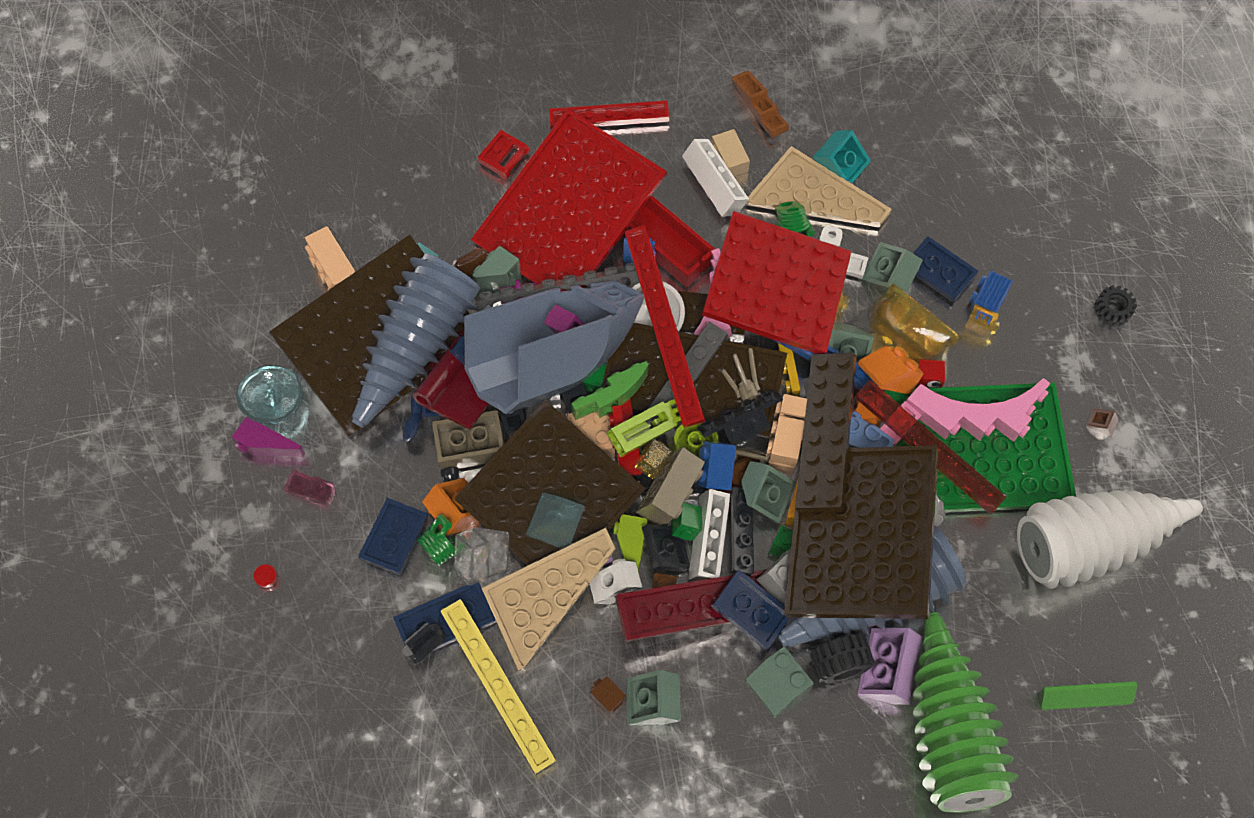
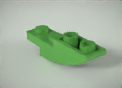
[571,361,649,420]

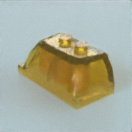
[870,283,961,363]

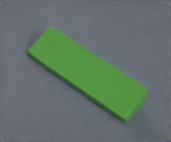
[1038,681,1137,710]

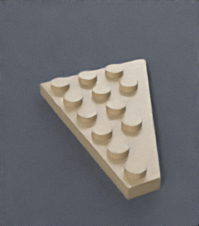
[746,146,892,227]
[482,528,616,671]

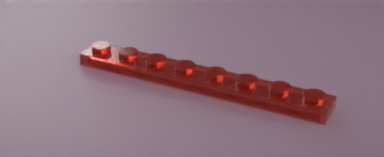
[854,380,1006,515]

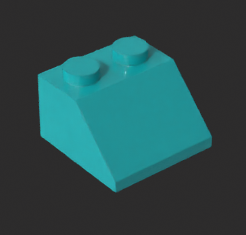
[813,130,871,184]

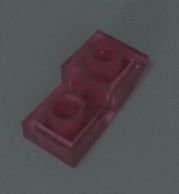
[283,469,334,505]

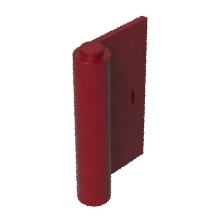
[413,328,489,430]

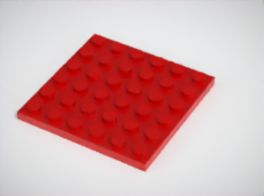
[702,211,852,354]

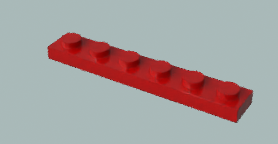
[549,100,669,130]

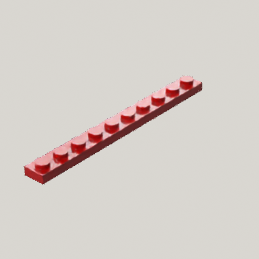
[625,225,706,428]

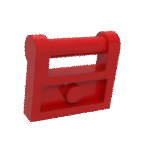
[477,130,530,180]

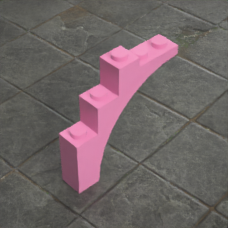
[906,378,1050,442]

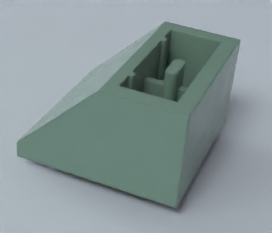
[472,246,521,296]

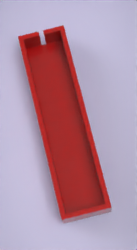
[624,196,715,288]

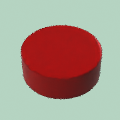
[253,564,278,588]

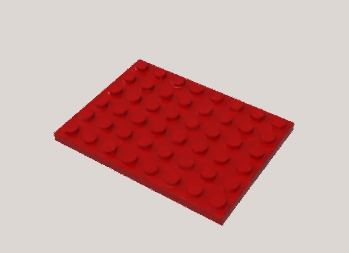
[471,108,667,292]

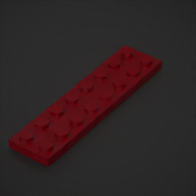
[615,569,767,642]

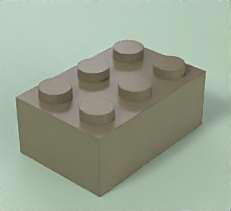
[432,410,504,470]
[636,447,705,525]

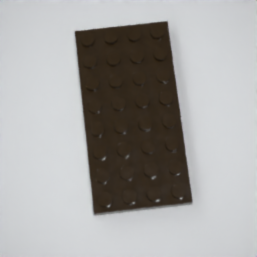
[601,323,787,438]

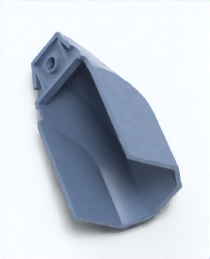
[464,280,644,414]

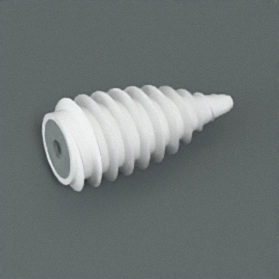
[1017,490,1203,589]

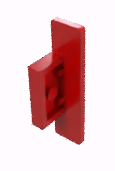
[608,399,642,476]

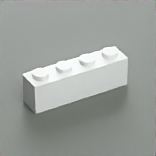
[682,139,749,217]
[688,489,730,582]

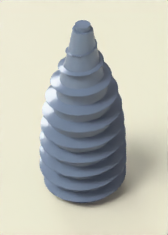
[351,254,480,428]
[778,525,967,647]

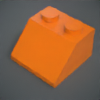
[857,346,924,394]
[422,478,477,535]

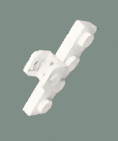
[820,225,868,279]

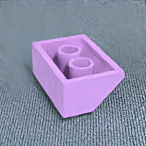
[857,628,924,705]

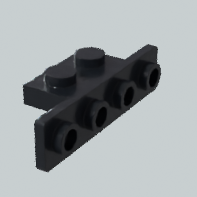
[696,390,783,445]
[731,487,754,576]

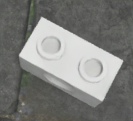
[590,559,642,605]

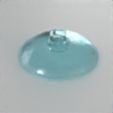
[236,365,303,424]

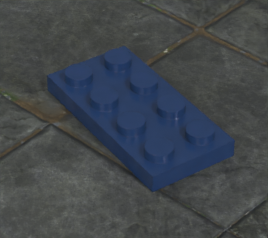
[393,580,497,652]

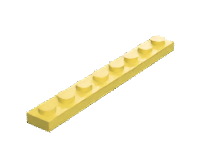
[440,599,556,774]

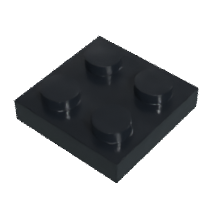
[642,524,690,572]

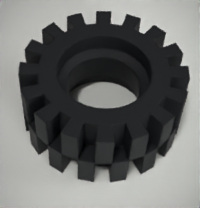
[1094,285,1137,326]

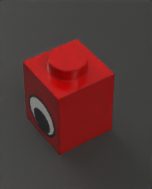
[916,359,946,388]

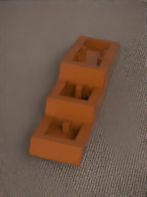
[731,70,789,138]

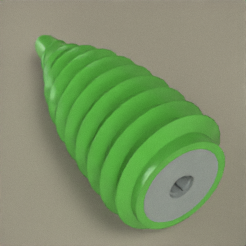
[913,612,1019,812]

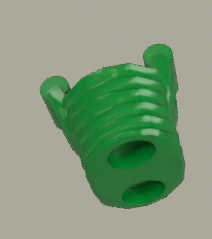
[775,201,815,237]
[417,514,469,566]

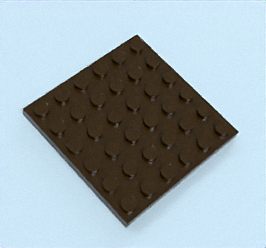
[454,400,645,566]

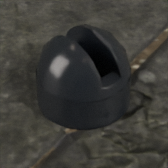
[440,467,459,482]

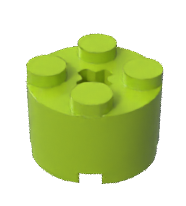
[673,423,718,458]

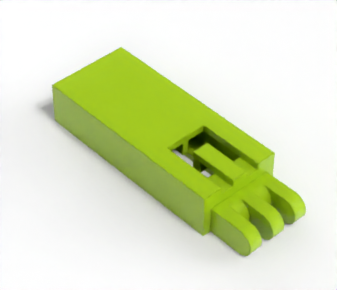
[606,399,681,457]

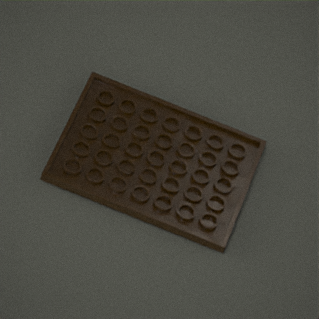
[269,234,470,438]
[784,445,938,619]

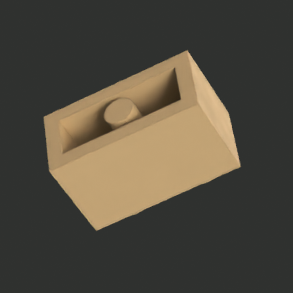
[711,129,750,176]

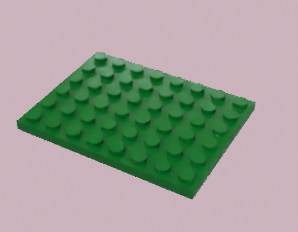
[883,382,1077,513]

